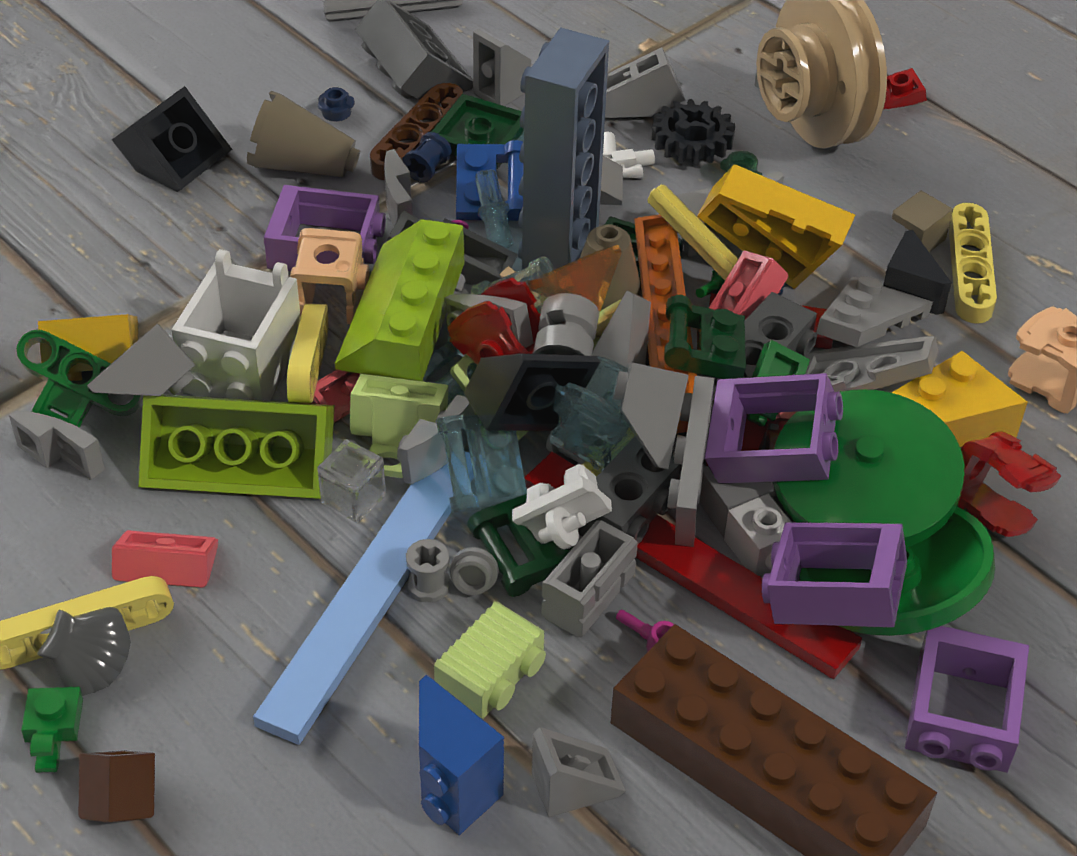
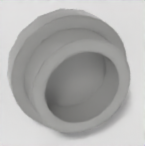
[450,547,499,595]

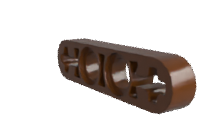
[370,83,463,181]

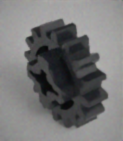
[651,99,735,165]

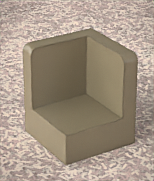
[892,190,953,252]

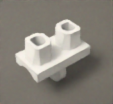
[512,464,612,549]

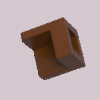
[78,750,155,823]

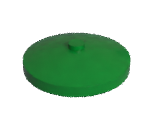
[773,389,964,548]
[799,507,995,636]

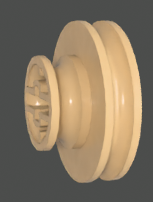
[756,0,887,148]

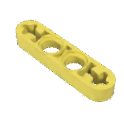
[949,203,997,324]
[287,304,328,403]
[0,576,174,670]

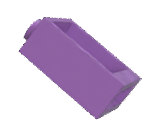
[264,185,386,271]
[704,373,843,483]
[762,522,907,627]
[905,626,1029,773]

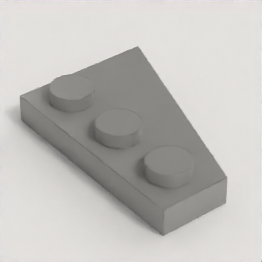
[816,276,933,347]
[805,335,939,392]
[667,376,714,547]

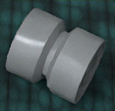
[533,293,600,356]

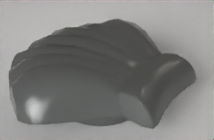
[37,607,131,696]

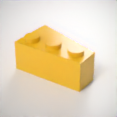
[697,164,855,289]
[891,351,1028,447]

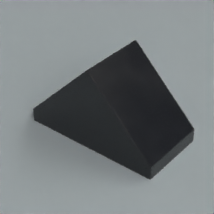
[883,230,952,315]

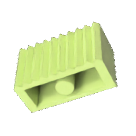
[434,601,546,719]

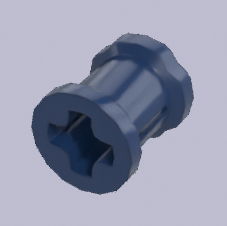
[402,132,452,183]

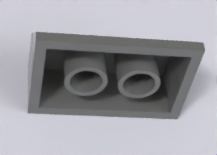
[355,0,473,100]

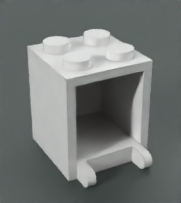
[171,249,301,401]

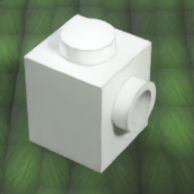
[724,494,791,577]

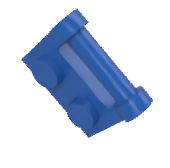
[456,140,524,221]

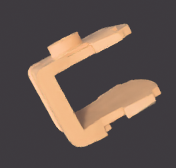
[290,228,369,324]
[1008,306,1077,414]

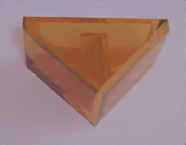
[527,244,622,311]

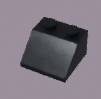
[112,86,233,192]
[464,354,600,431]

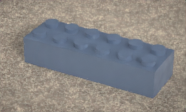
[518,27,609,290]

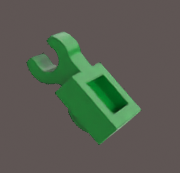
[747,340,810,427]
[21,687,83,773]

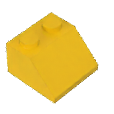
[38,314,138,381]

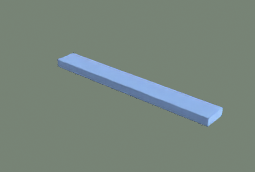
[253,450,481,745]

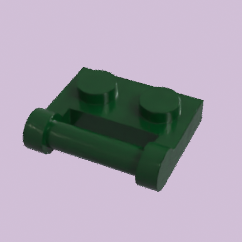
[664,295,746,379]
[467,494,574,597]

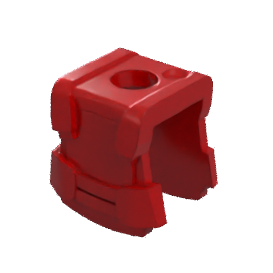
[447,278,541,365]
[957,431,1061,537]

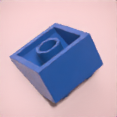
[419,675,504,836]

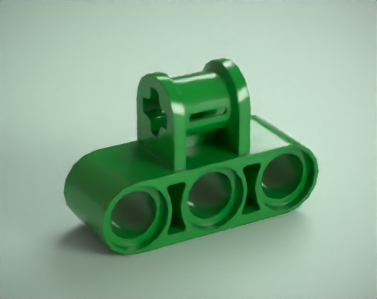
[16,329,143,428]

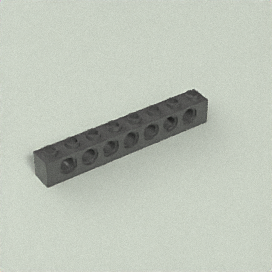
[578,292,817,544]

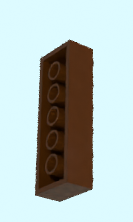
[610,624,937,856]

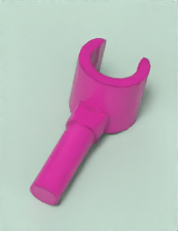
[616,609,674,651]

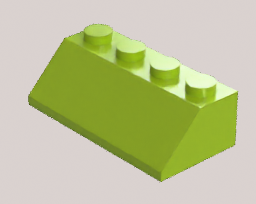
[335,219,465,381]
[138,395,335,499]

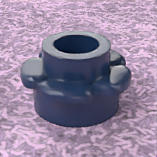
[317,87,355,122]

